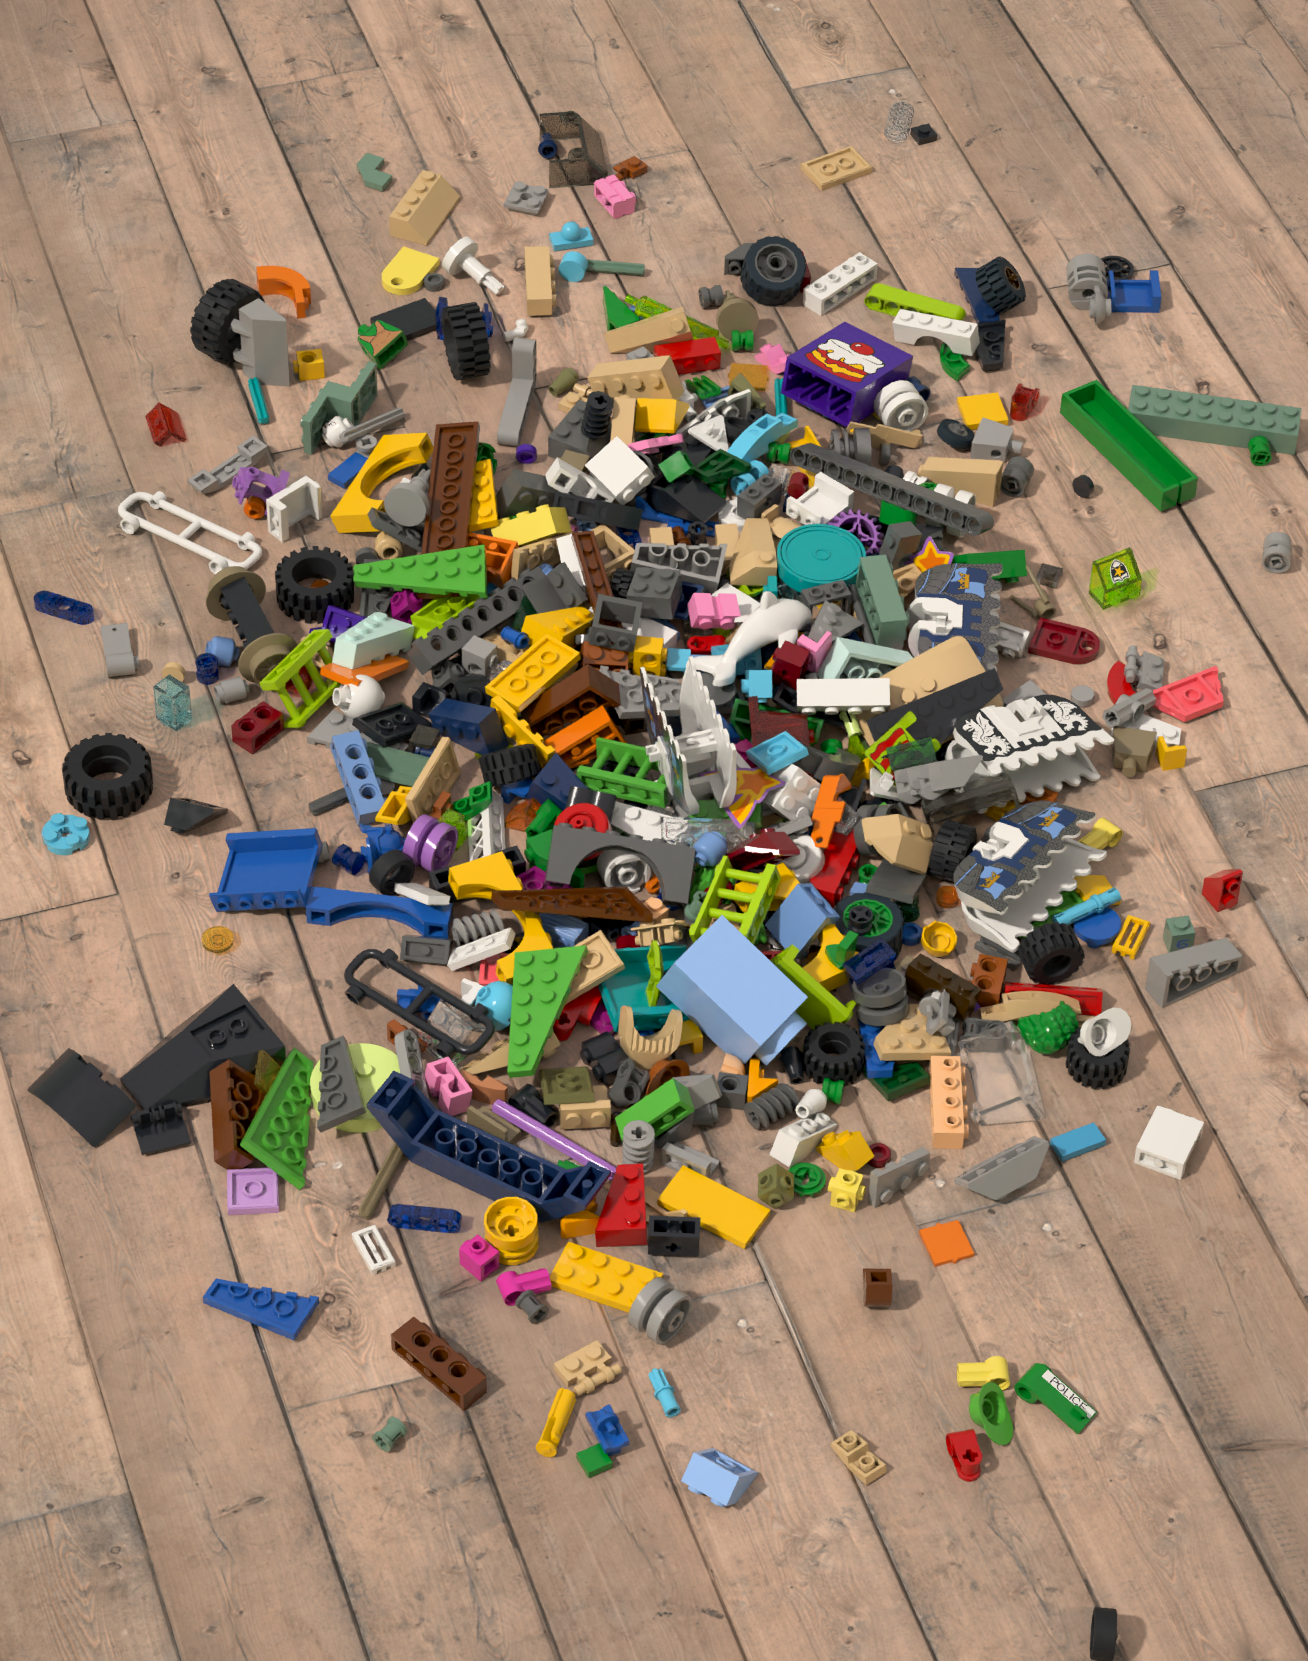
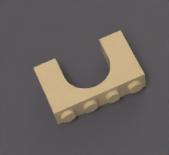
[649,523,739,576]

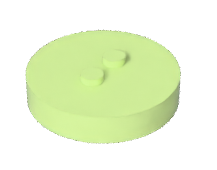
[310,1043,400,1133]

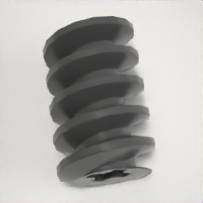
[744,1083,800,1130]

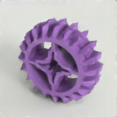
[828,509,884,556]

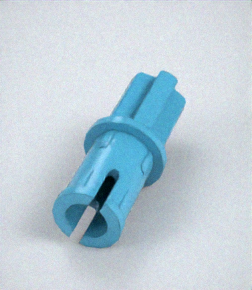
[648,1368,681,1418]

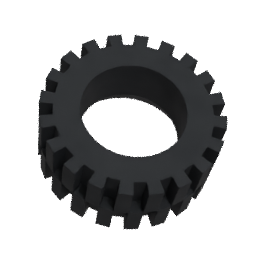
[441,302,491,381]
[275,546,354,624]

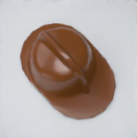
[646,1060,690,1095]

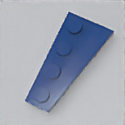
[856,1015,895,1078]
[203,1278,319,1341]

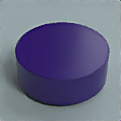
[516,444,537,464]

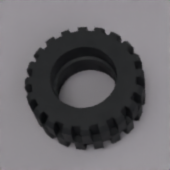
[190,279,265,364]
[62,733,153,820]

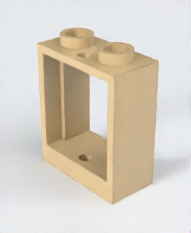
[610,395,636,446]
[590,524,635,583]

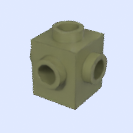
[758,1163,794,1209]

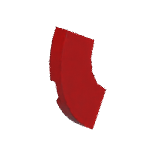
[1107,660,1136,705]

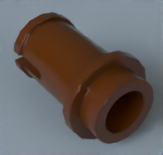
[672,526,691,545]

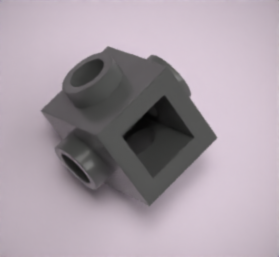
[431,659,464,699]

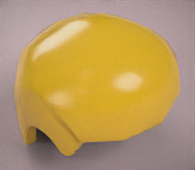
[921,921,957,957]

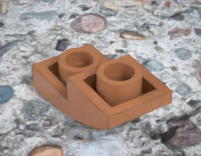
[460,1070,508,1105]

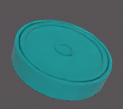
[776,524,866,593]

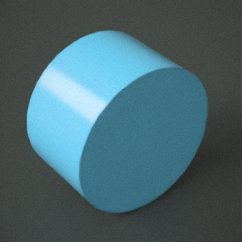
[558,251,588,282]

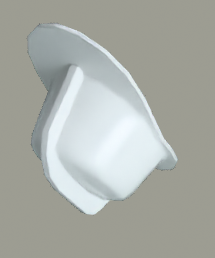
[1077,1007,1131,1056]

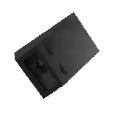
[647,473,727,524]

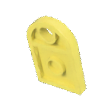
[382,246,440,295]

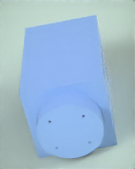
[656,915,808,1066]

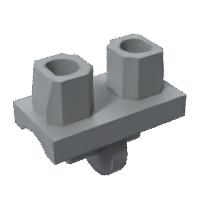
[919,990,956,1037]

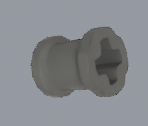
[515,1289,549,1324]

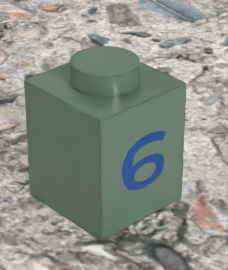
[1163,915,1195,953]

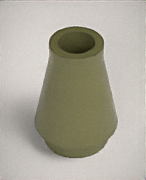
[548,368,579,397]

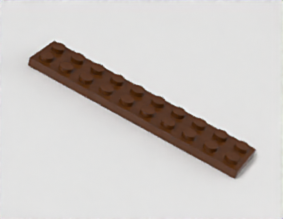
[417,421,480,599]

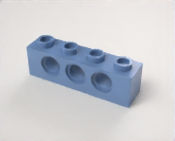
[330,730,387,826]

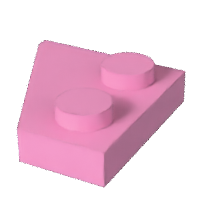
[628,434,684,455]

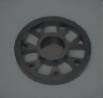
[1101,256,1134,280]

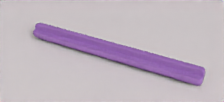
[492,1099,617,1180]

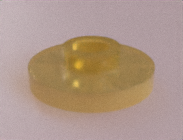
[201,926,234,953]

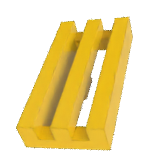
[1111,915,1150,960]

